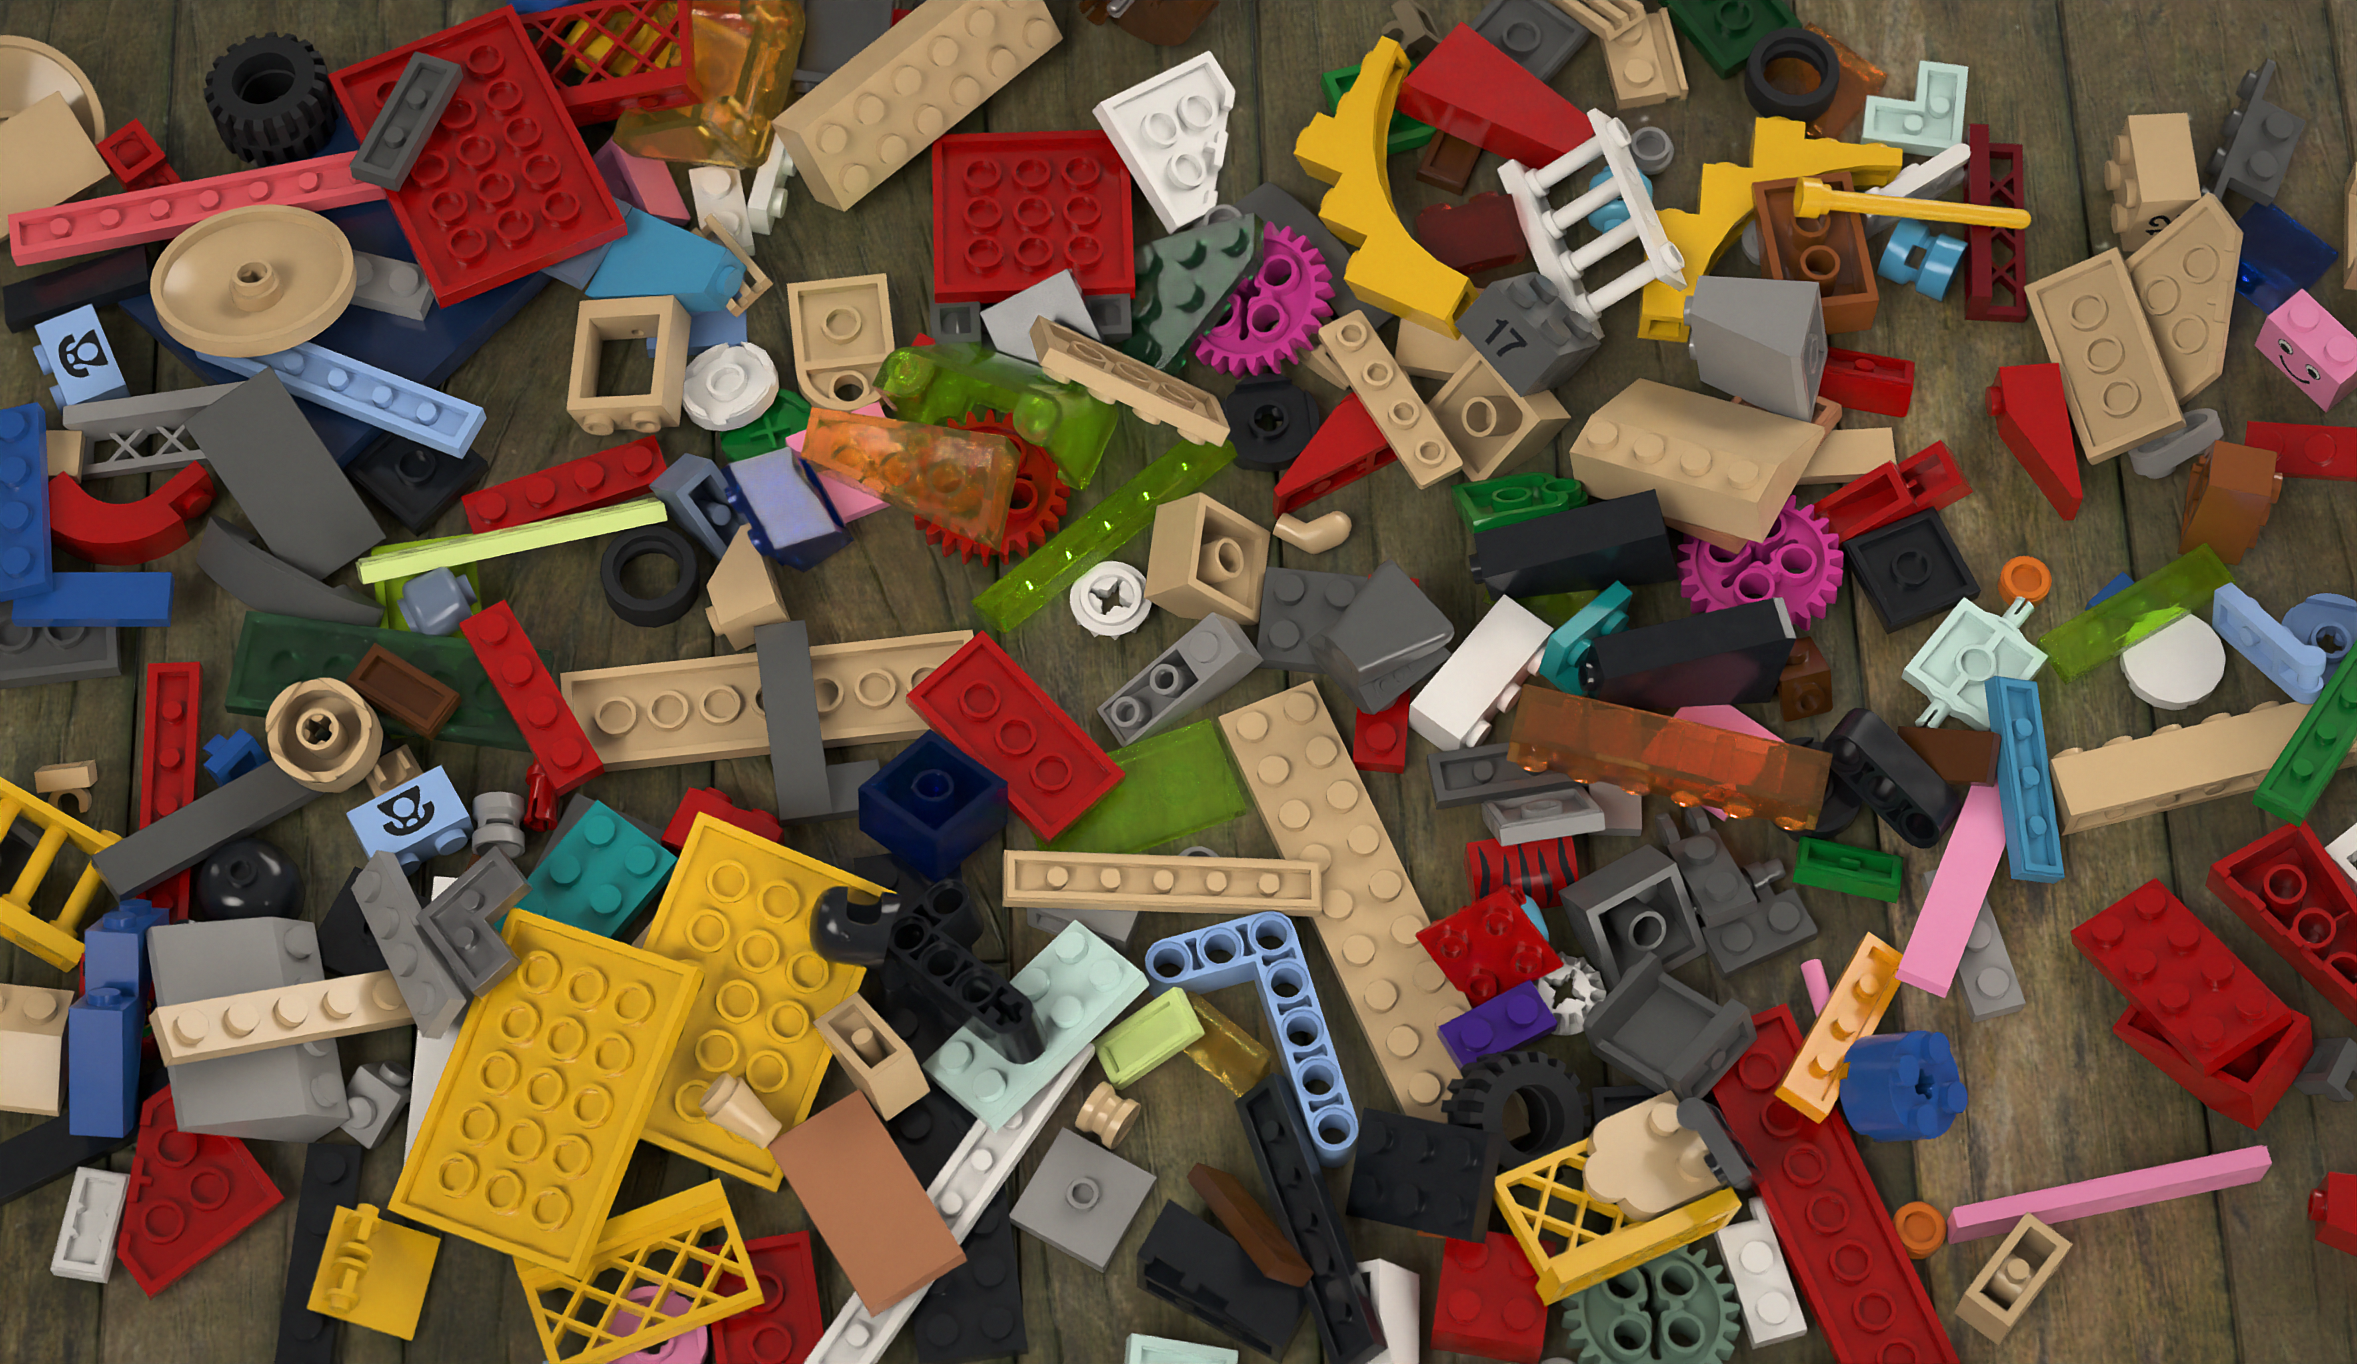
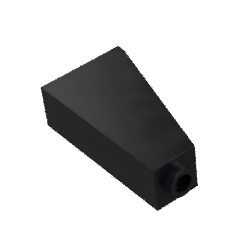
[1469,489,1679,601]
[1578,597,1796,712]

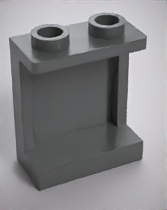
[783,0,895,96]
[1583,952,1758,1103]

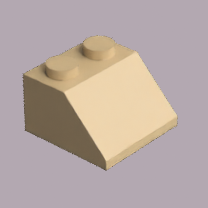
[1144,492,1271,626]
[0,983,77,1116]

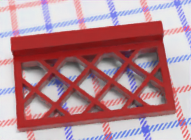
[518,0,703,127]

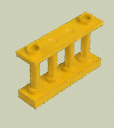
[0,777,124,973]

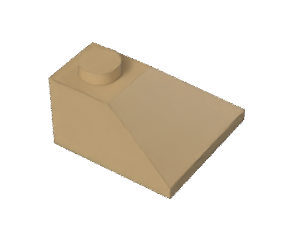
[1427,349,1572,482]

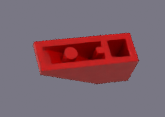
[1985,363,2083,521]
[1272,392,1399,520]

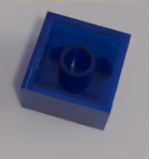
[858,729,1008,883]

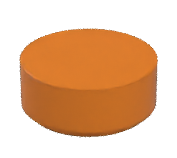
[1998,556,2052,608]
[1892,1202,1946,1259]

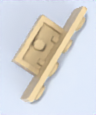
[1318,310,1463,489]

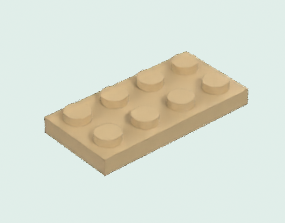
[2024,247,2187,466]
[1029,315,1230,447]

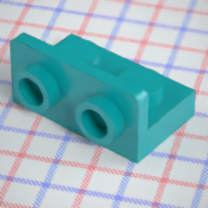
[1538,580,1633,702]

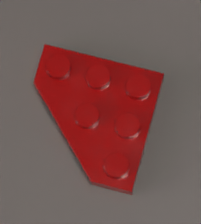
[116,1083,286,1300]

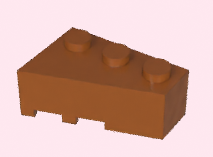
[2177,440,2283,566]

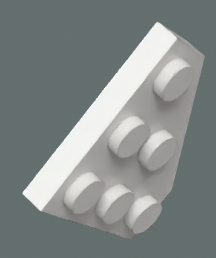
[1092,50,1235,235]

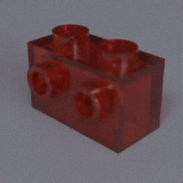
[1412,191,1527,276]

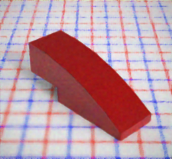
[1813,440,1973,551]

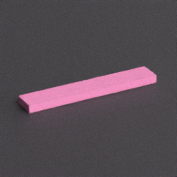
[1895,772,2006,998]
[1946,1145,2272,1244]

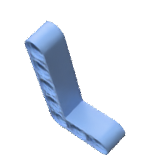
[1145,911,1358,1168]

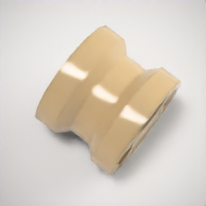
[1075,1081,1141,1149]

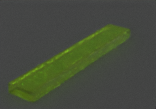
[970,438,1238,635]

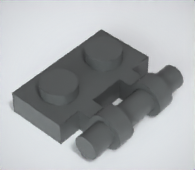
[1688,857,1818,981]

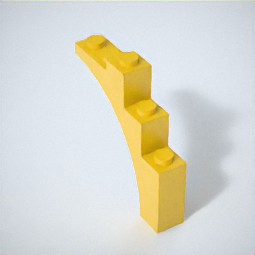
[1293,36,1480,341]
[1637,116,1903,343]

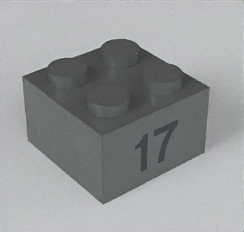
[1454,272,1602,397]

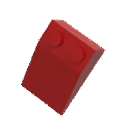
[2113,1004,2314,1131]

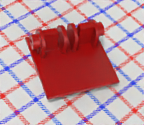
[1415,884,1564,1009]

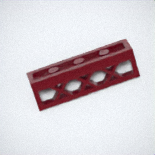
[1962,123,2027,323]

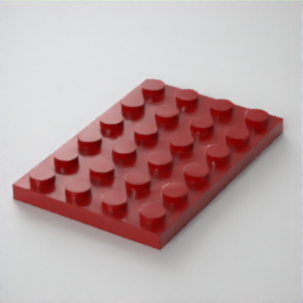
[328,4,628,309]

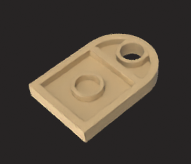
[787,273,897,418]

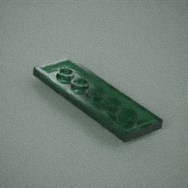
[224,610,555,753]

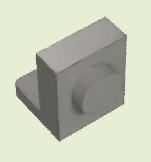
[339,1060,413,1149]

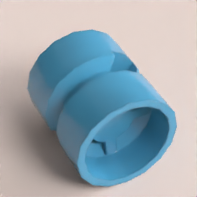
[1877,217,1968,302]

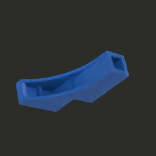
[69,899,169,1138]

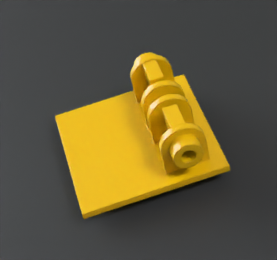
[306,1203,441,1341]

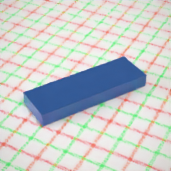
[11,572,175,627]

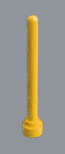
[1793,177,2031,229]

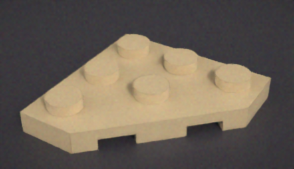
[2125,193,2243,406]

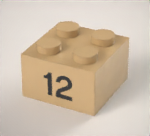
[2104,113,2201,252]

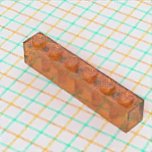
[1507,683,1833,831]

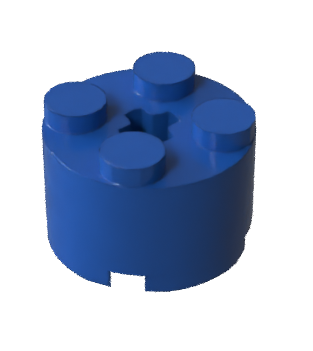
[1840,1030,1968,1143]

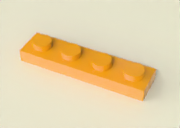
[1774,932,1903,1124]

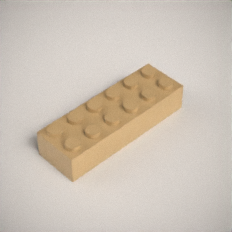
[770,0,1063,212]

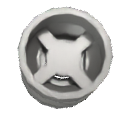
[472,792,525,859]

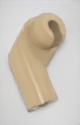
[1273,511,1352,554]

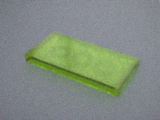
[1028,718,1246,854]

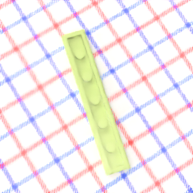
[356,497,668,584]

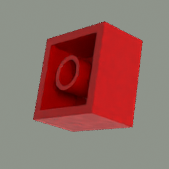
[1429,1231,1557,1364]

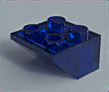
[720,446,854,573]

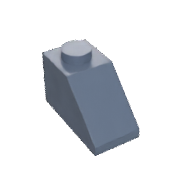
[649,453,768,562]

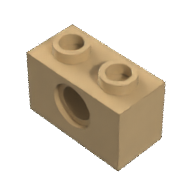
[1954,1211,2072,1346]

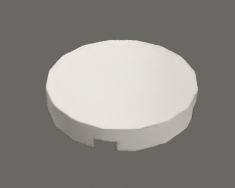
[682,342,779,431]
[2119,610,2226,711]

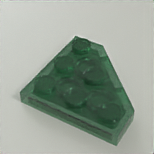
[1122,212,1264,377]

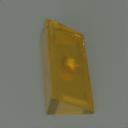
[1181,990,1271,1097]

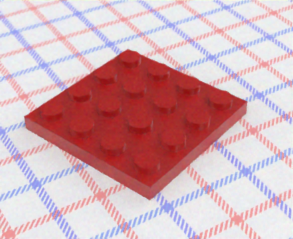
[932,130,1135,304]

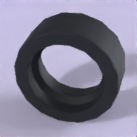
[1744,27,1840,123]
[600,525,700,628]

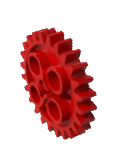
[905,409,1070,567]

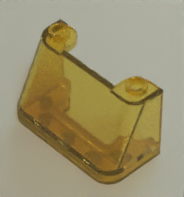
[612,0,806,170]

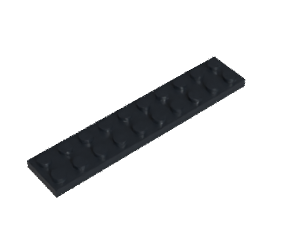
[853,844,1028,1364]

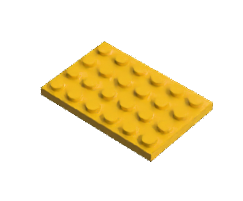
[639,811,897,1194]
[387,907,705,1281]

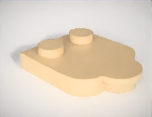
[1582,1090,1727,1222]

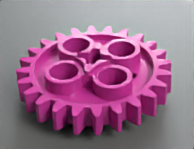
[1174,221,1335,380]
[1677,495,1844,631]

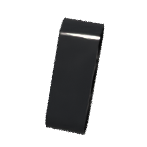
[1821,708,1961,849]

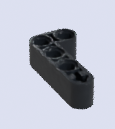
[887,879,1048,1065]

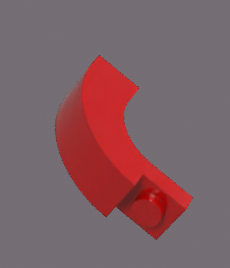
[48,460,217,566]

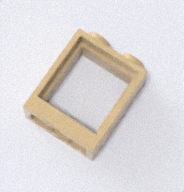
[566,295,692,435]

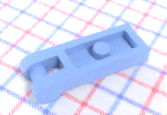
[2212,582,2326,704]

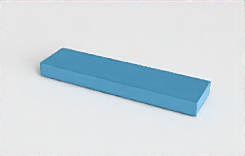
[1984,676,2065,884]

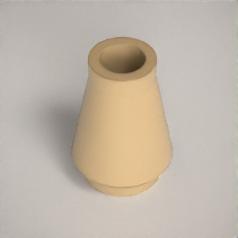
[699,1073,782,1149]

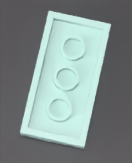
[921,919,1150,1133]

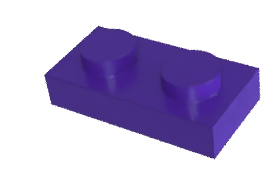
[1437,980,1558,1070]

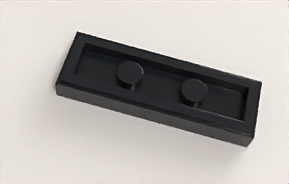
[3,244,152,334]

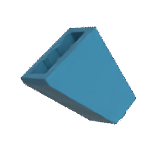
[584,207,747,312]

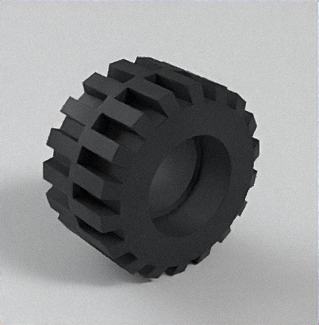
[204,32,340,167]
[1440,1051,1591,1188]

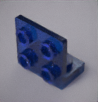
[2235,202,2339,315]

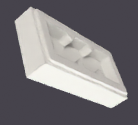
[50,1166,130,1284]

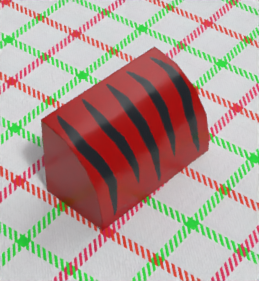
[1463,835,1579,909]

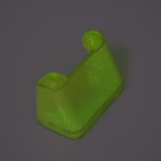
[872,342,1119,492]

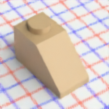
[705,522,791,651]
[813,992,930,1122]

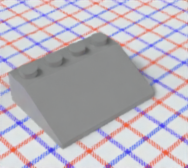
[145,917,350,1144]

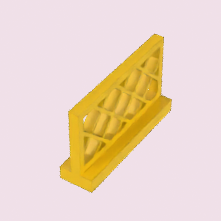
[1493,1138,1742,1306]
[512,1178,765,1364]

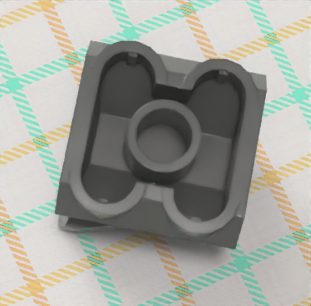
[1306,559,1454,715]

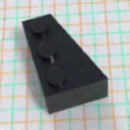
[1137,1199,1311,1364]

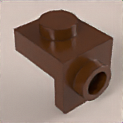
[1776,636,1833,722]

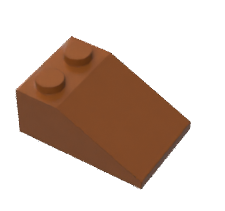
[1751,171,1879,335]

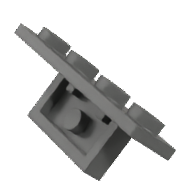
[2200,58,2305,207]

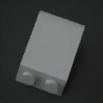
[1683,275,1828,423]

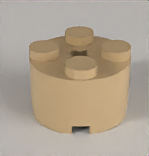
[265,678,383,793]

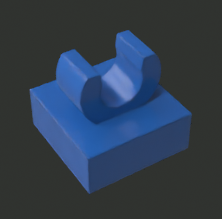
[203,728,270,787]

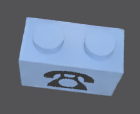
[33,304,131,416]
[346,765,474,877]

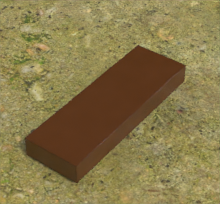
[1187,1162,1314,1287]

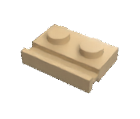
[1599,7,1688,110]

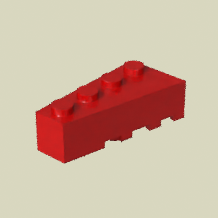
[2205,820,2357,1027]

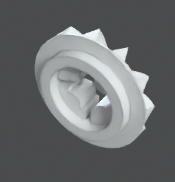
[1070,561,1152,640]
[1532,951,1606,1036]

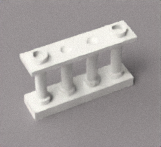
[1497,108,1688,340]

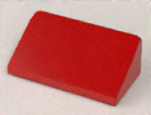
[1818,346,1915,418]

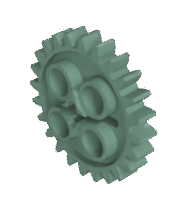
[1561,1244,1740,1364]

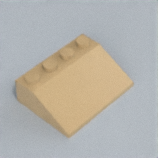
[1569,378,1825,543]

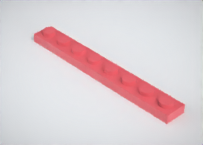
[8,150,386,267]

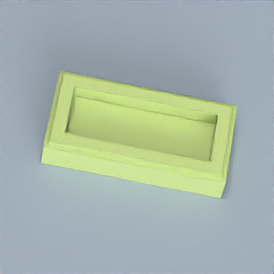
[1091,987,1205,1090]

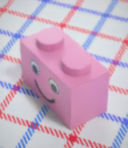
[2254,288,2357,413]

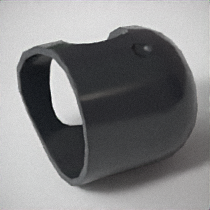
[809,885,901,970]

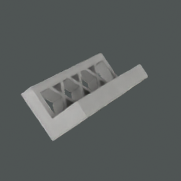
[63,381,245,480]

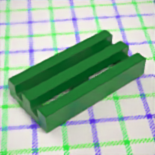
[1792,836,1904,903]

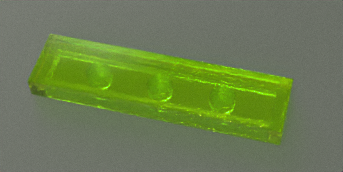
[2036,543,2236,685]

